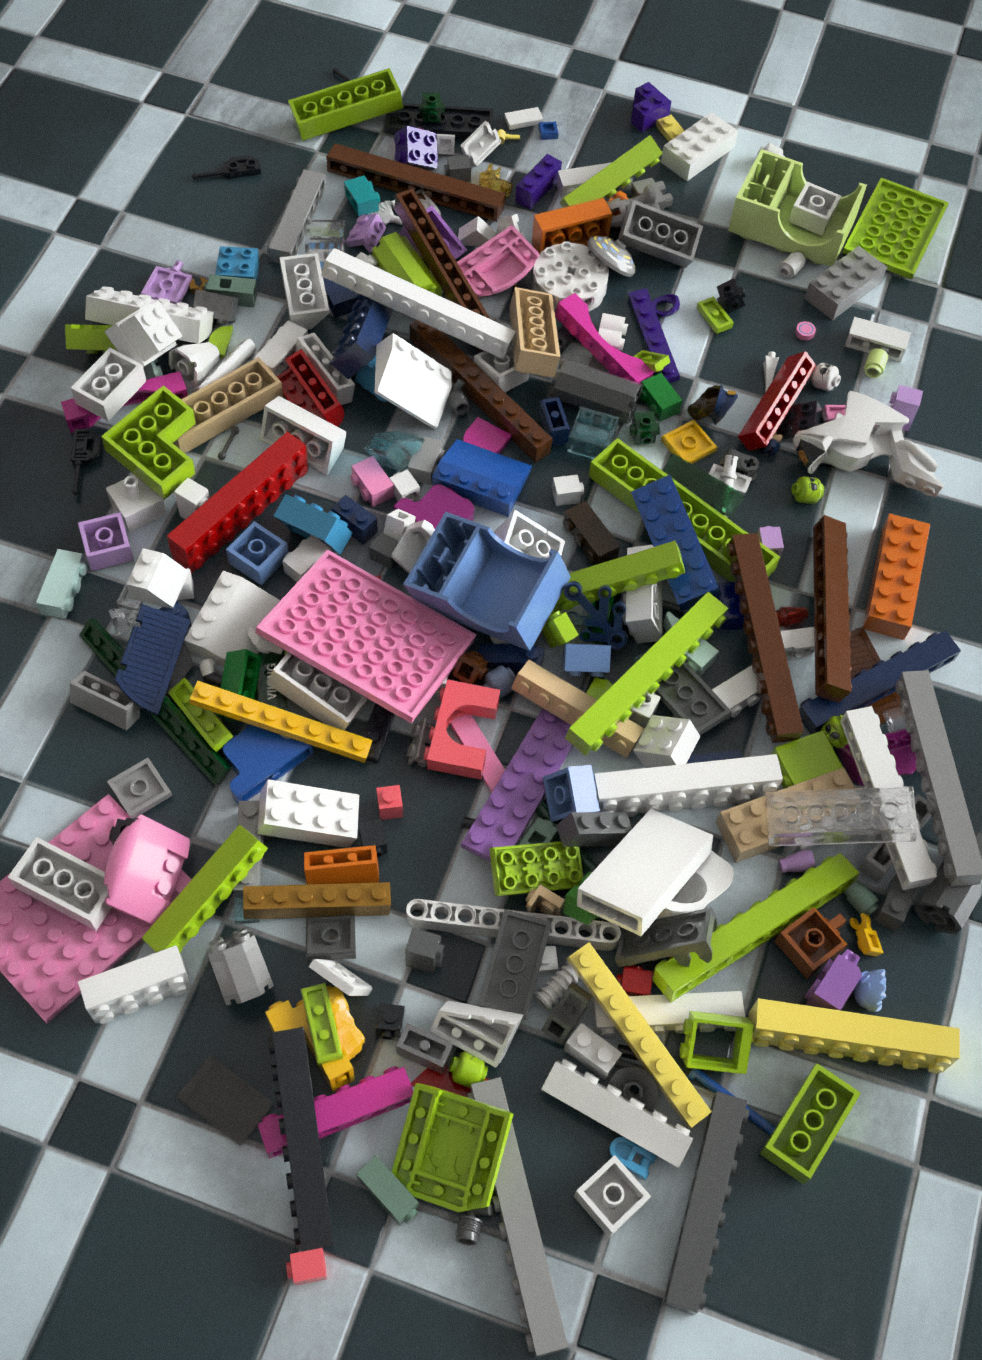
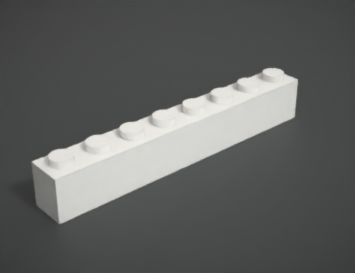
[840,706,937,890]

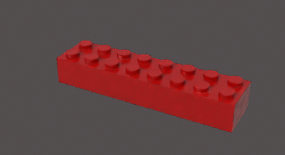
[167,432,308,573]

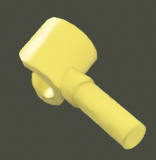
[497,129,520,145]

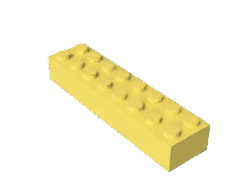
[748,998,960,1073]

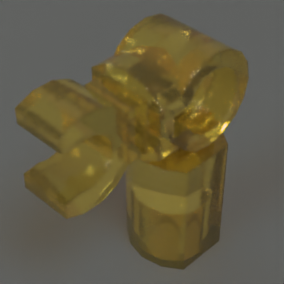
[479,164,513,196]

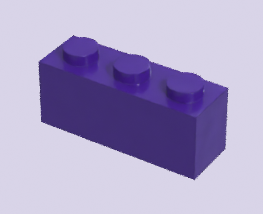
[515,154,562,210]

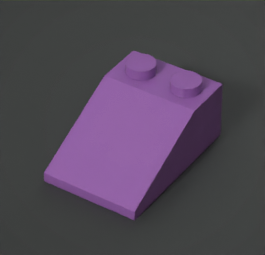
[399,205,467,260]

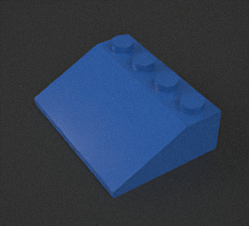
[432,439,532,517]

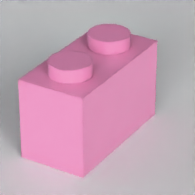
[350,456,394,507]

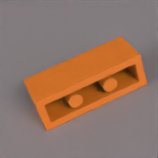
[304,845,379,885]

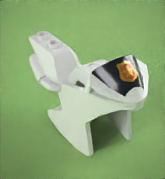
[793,391,944,497]

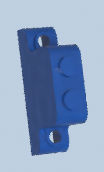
[223,724,314,805]

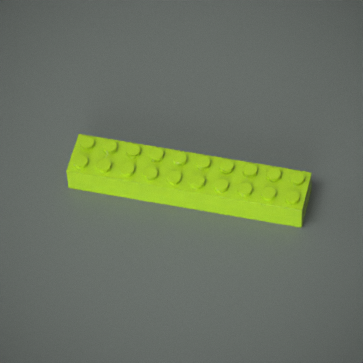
[588,438,780,585]

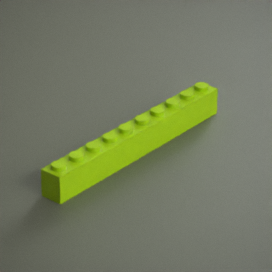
[565,592,728,756]
[652,852,860,1003]

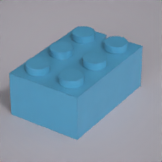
[273,494,353,555]

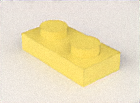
[656,115,685,142]

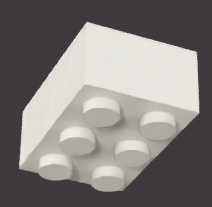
[71,348,146,421]

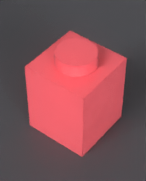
[376,785,403,820]
[286,1248,327,1286]

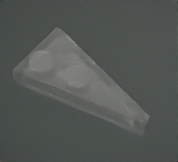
[109,609,140,635]

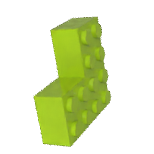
[101,386,195,500]

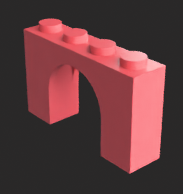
[424,680,500,780]

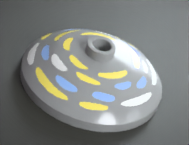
[587,236,635,277]

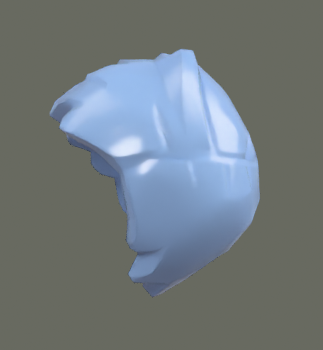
[854,969,886,1012]

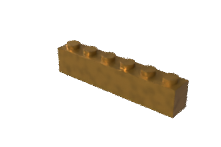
[243,882,391,920]

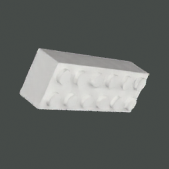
[85,287,214,344]

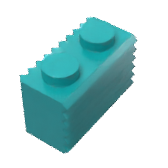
[344,175,381,217]

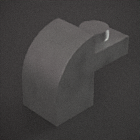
[541,982,593,1045]

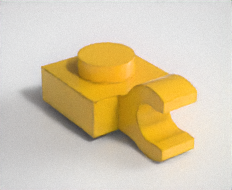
[850,913,883,957]

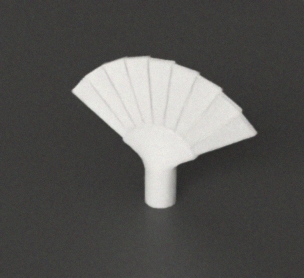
[368,200,403,225]

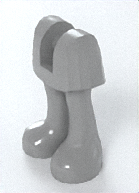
[607,184,660,228]

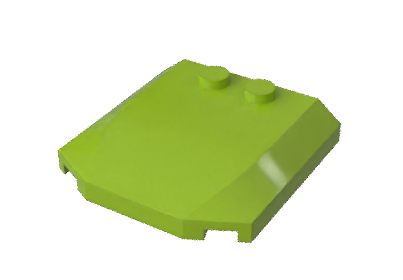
[391,1083,514,1212]

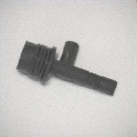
[447,379,469,415]
[456,1204,493,1246]

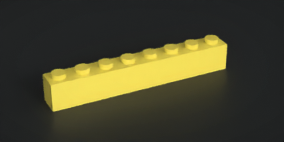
[566,942,711,1128]

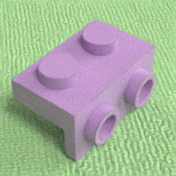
[345,213,386,253]

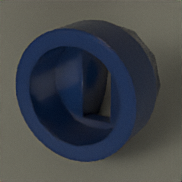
[763,439,781,456]

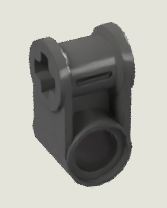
[719,449,759,483]

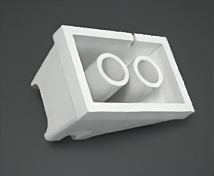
[494,510,565,558]

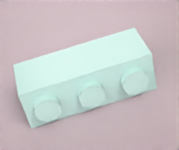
[36,549,88,619]

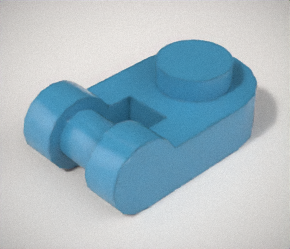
[609,1137,657,1180]

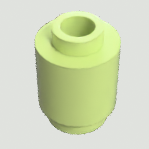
[864,349,888,378]

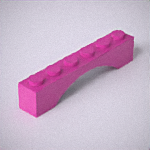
[555,293,654,384]
[61,371,188,433]

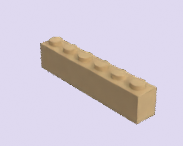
[511,660,645,758]

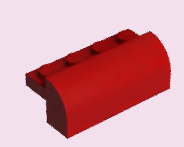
[276,349,345,427]

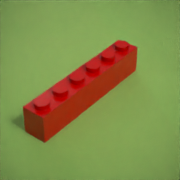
[738,351,816,451]

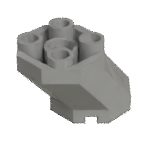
[206,928,274,1005]

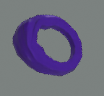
[652,294,680,317]

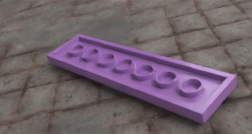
[461,708,573,862]

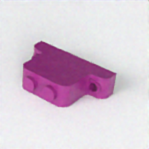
[394,484,474,529]

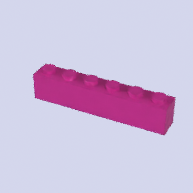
[258,1066,413,1159]

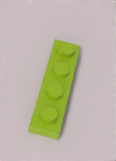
[168,677,234,752]

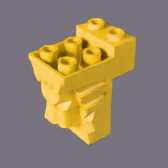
[265,986,365,1093]

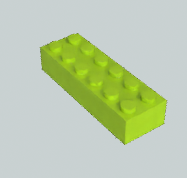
[288,68,403,141]

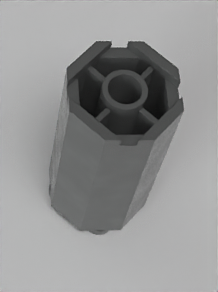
[550,358,643,424]
[914,831,982,935]

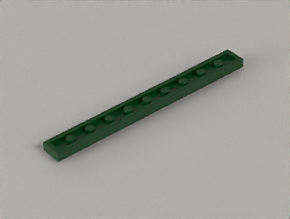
[79,618,232,785]

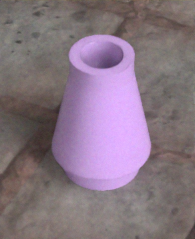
[779,849,816,873]

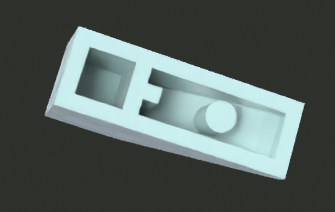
[663,612,719,677]

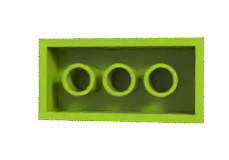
[759,1063,861,1185]

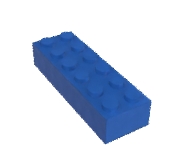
[631,475,722,611]

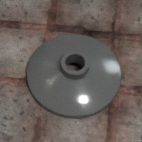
[609,1066,659,1112]

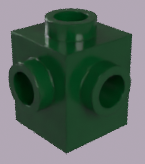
[419,93,445,123]
[630,411,660,445]

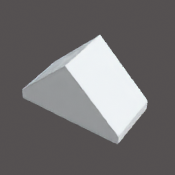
[458,216,496,247]

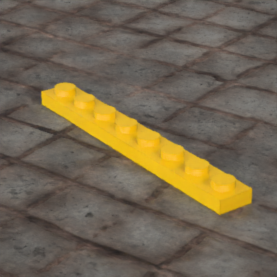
[189,681,372,763]

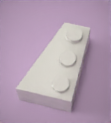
[430,1000,523,1068]

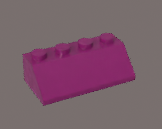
[837,728,917,786]

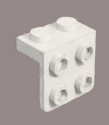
[392,520,435,573]

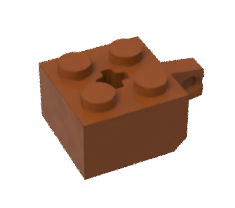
[775,907,848,979]

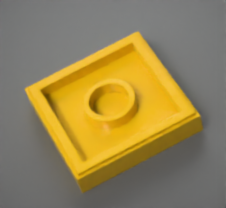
[661,420,717,468]

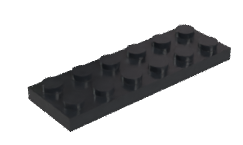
[385,103,494,138]

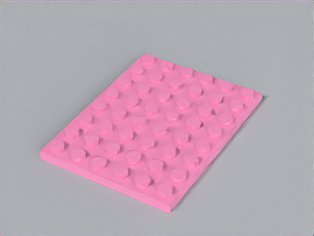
[255,550,477,723]
[0,794,191,1024]

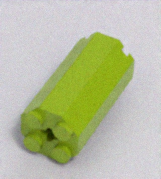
[372,232,442,297]

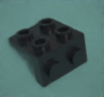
[776,400,827,440]

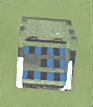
[305,220,346,271]

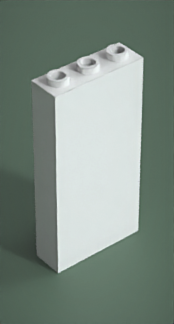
[577,809,713,936]

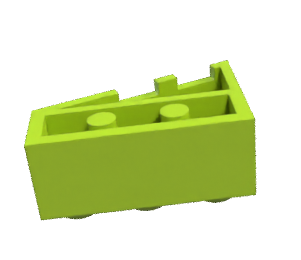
[65,324,117,354]

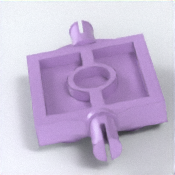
[141,260,193,304]

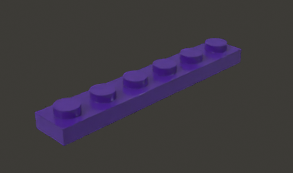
[628,288,680,383]

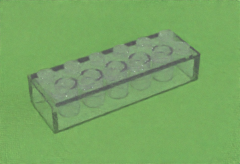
[766,786,918,846]

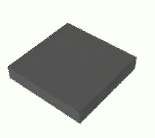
[306,915,356,961]

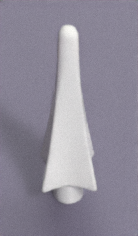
[763,351,779,392]

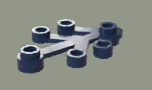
[564,581,628,650]

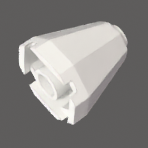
[169,342,219,388]

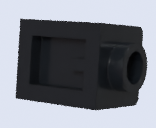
[375,1003,405,1040]

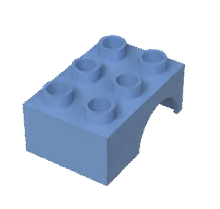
[403,512,571,651]

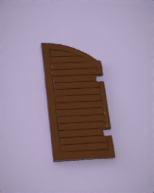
[850,626,905,725]

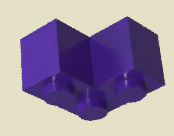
[631,82,672,132]

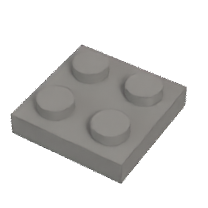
[107,758,172,819]

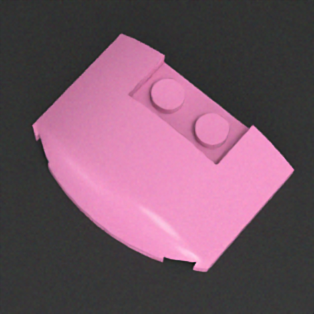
[457,225,539,297]
[104,815,190,925]

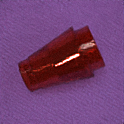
[776,607,808,628]

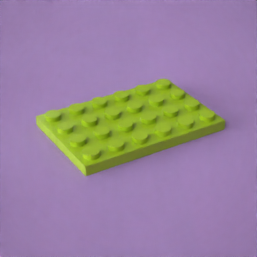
[842,178,949,280]

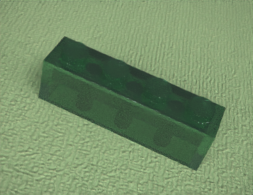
[662,453,745,518]

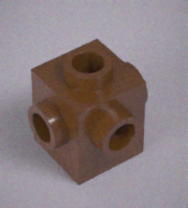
[452,651,489,684]

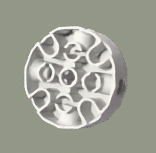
[532,241,609,312]

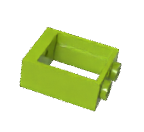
[680,1011,754,1074]

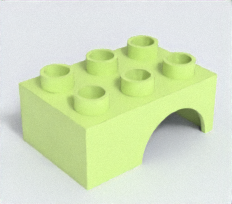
[728,149,867,267]

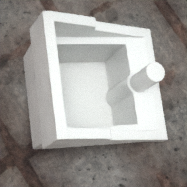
[105,301,182,367]

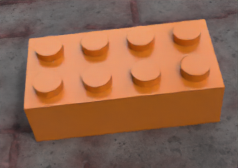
[532,198,612,255]

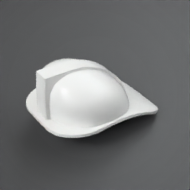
[655,850,734,920]

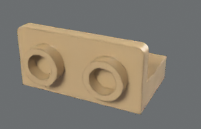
[525,885,565,916]

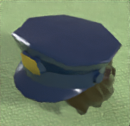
[687,384,738,425]

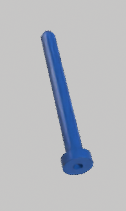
[687,1068,775,1135]

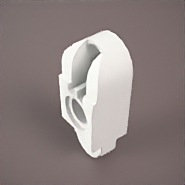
[781,627,815,661]

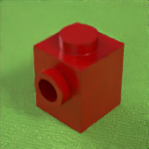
[616,965,653,996]

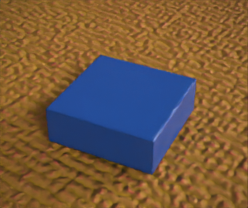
[538,121,559,140]

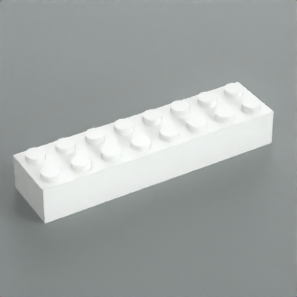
[594,754,783,817]

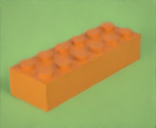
[863,513,930,640]

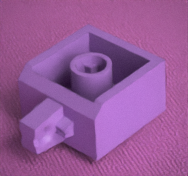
[804,949,862,1010]

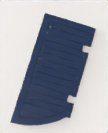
[113,604,190,716]

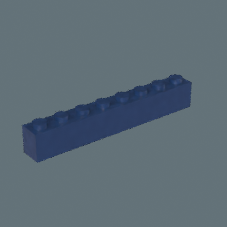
[799,630,961,735]

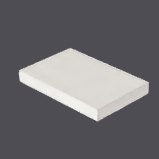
[309,959,373,996]

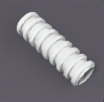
[534,961,579,1010]

